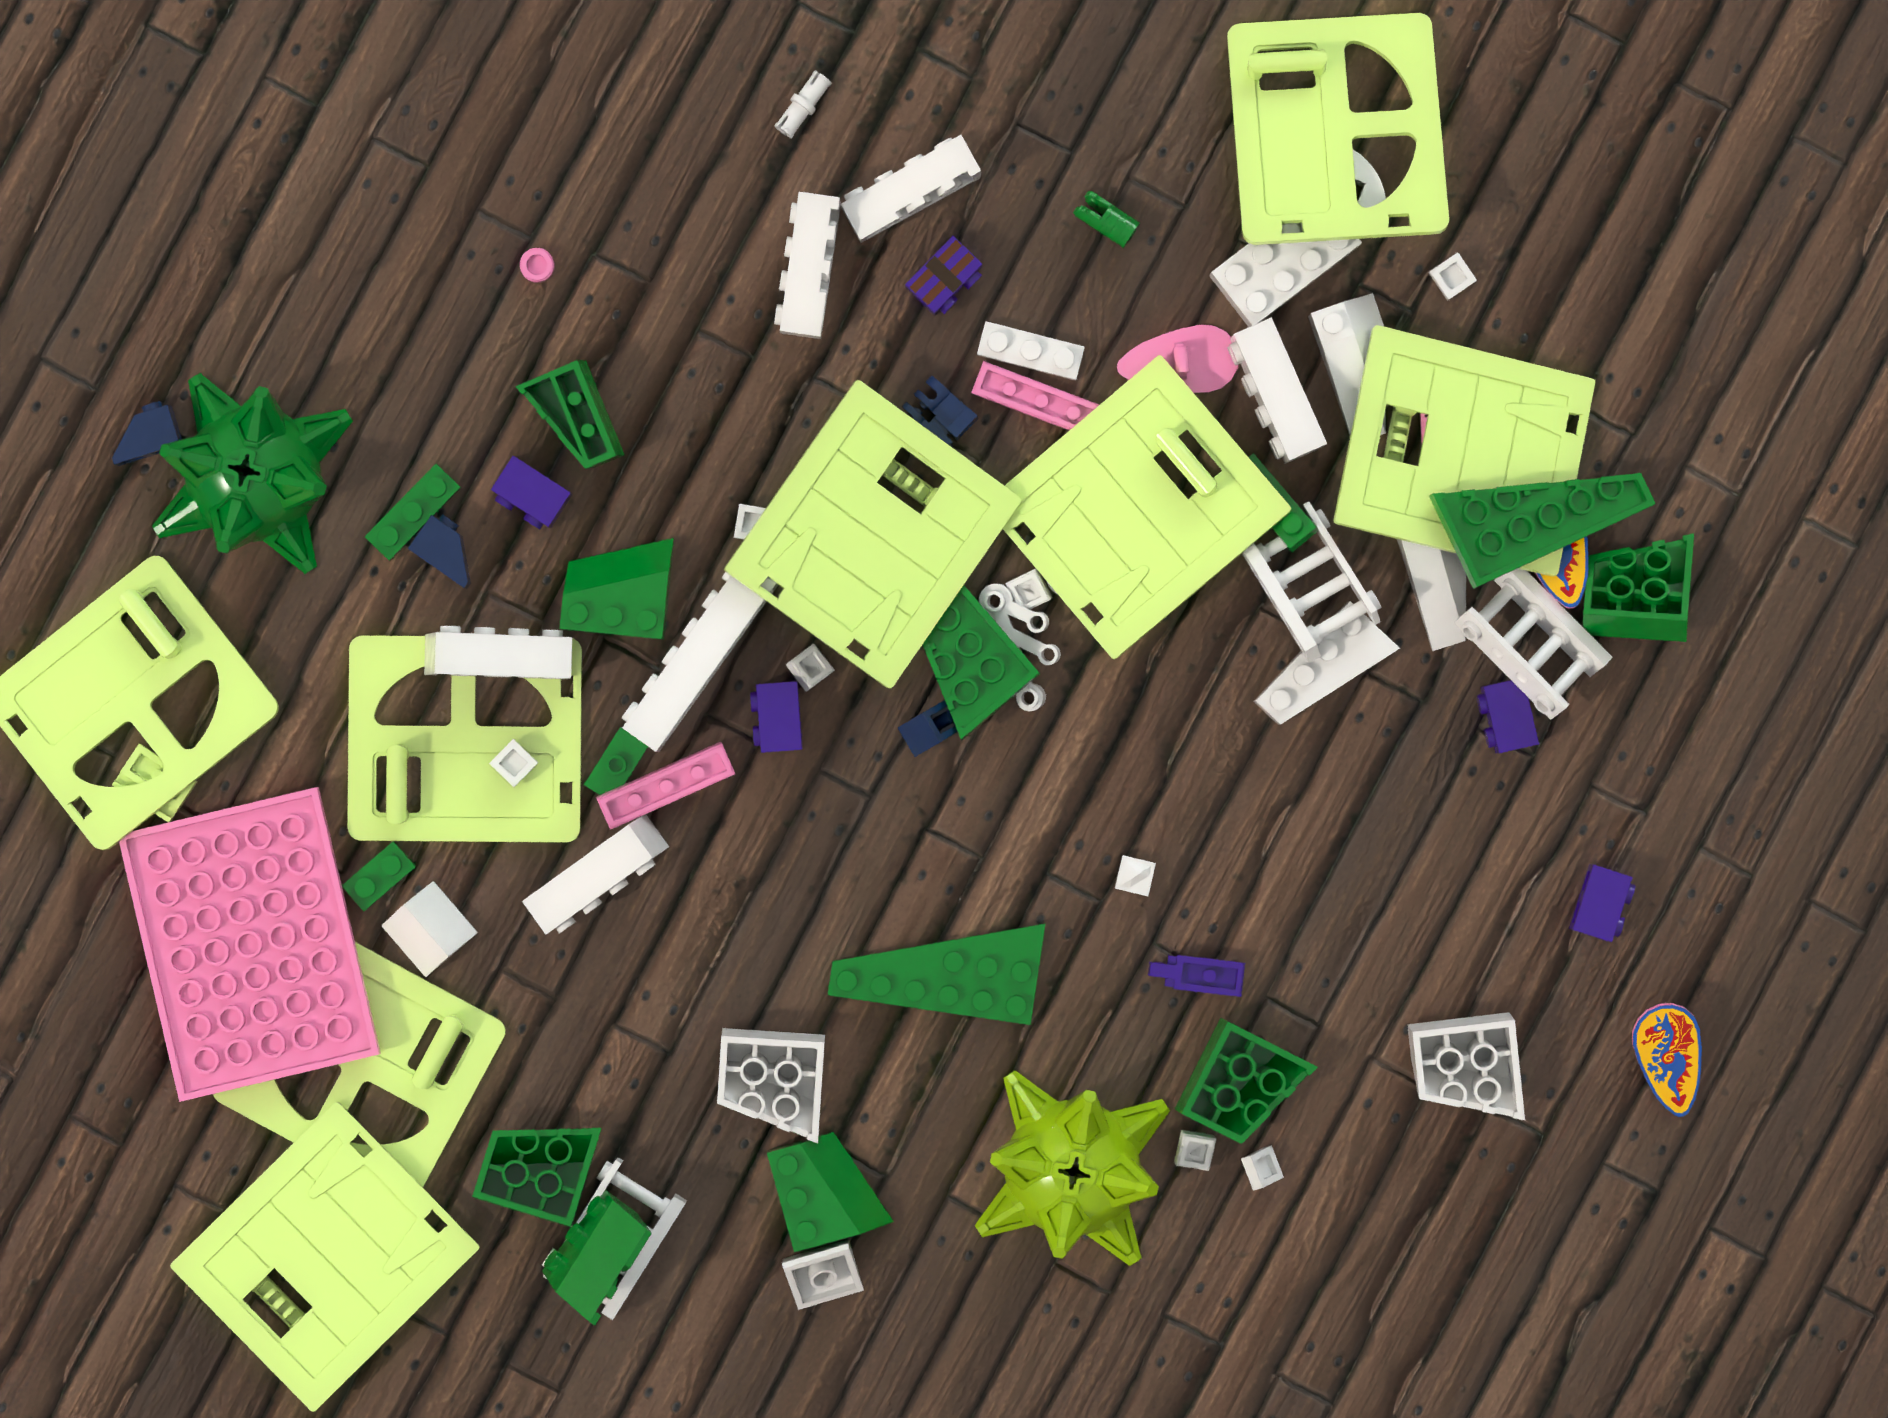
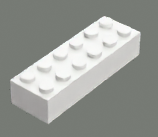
[622,572,778,752]

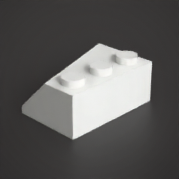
[1407,1012,1525,1120]
[717,1028,825,1144]

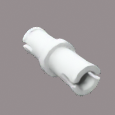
[774,70,832,139]

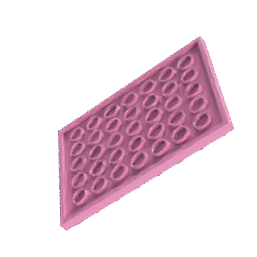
[119,787,381,1102]

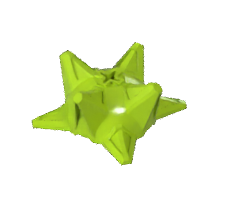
[974,1070,1170,1266]

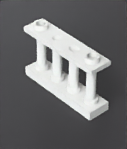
[1242,501,1382,663]
[1454,569,1613,720]
[542,1157,687,1320]

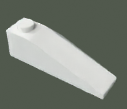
[1308,293,1386,435]
[1397,539,1466,651]

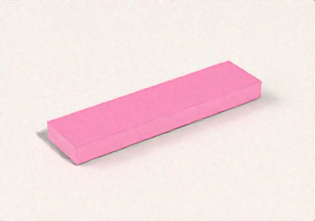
[971,361,1099,430]
[596,742,735,830]

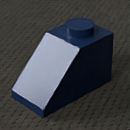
[112,401,182,466]
[408,514,471,589]
[898,700,958,757]

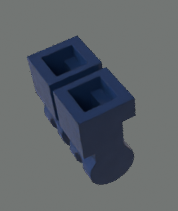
[901,375,978,447]

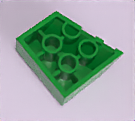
[1583,533,1694,642]
[472,1128,602,1228]

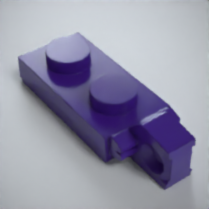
[1148,955,1245,997]

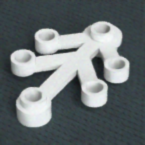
[979,584,1061,711]

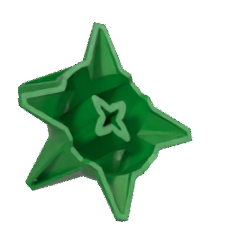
[152,373,353,574]

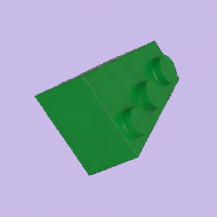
[515,360,625,469]

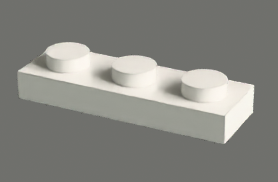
[977,321,1085,381]

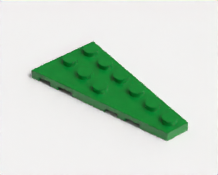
[1429,473,1656,589]
[922,585,1040,741]
[828,923,1046,1025]

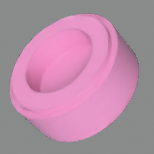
[520,248,555,283]

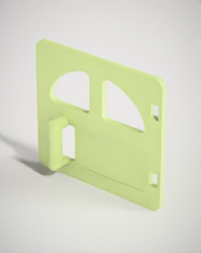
[1227,13,1449,245]
[0,556,279,850]
[347,636,582,842]
[213,942,506,1187]

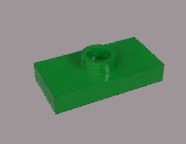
[584,727,648,795]

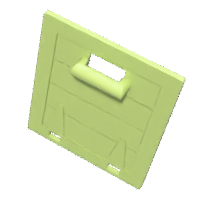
[1333,325,1595,577]
[1003,355,1291,660]
[724,380,1021,688]
[170,1102,480,1412]

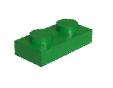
[342,841,417,912]

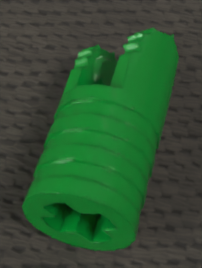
[1073,191,1140,248]

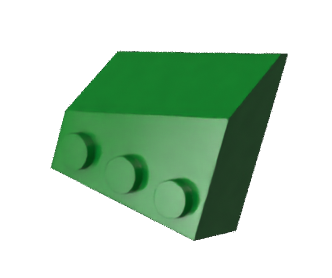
[559,538,674,640]
[1175,1018,1318,1144]
[767,1132,894,1252]
[542,1190,652,1326]

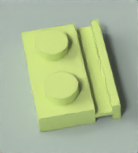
[112,744,198,822]

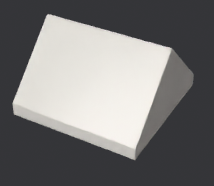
[381,881,478,977]
[782,1239,864,1310]

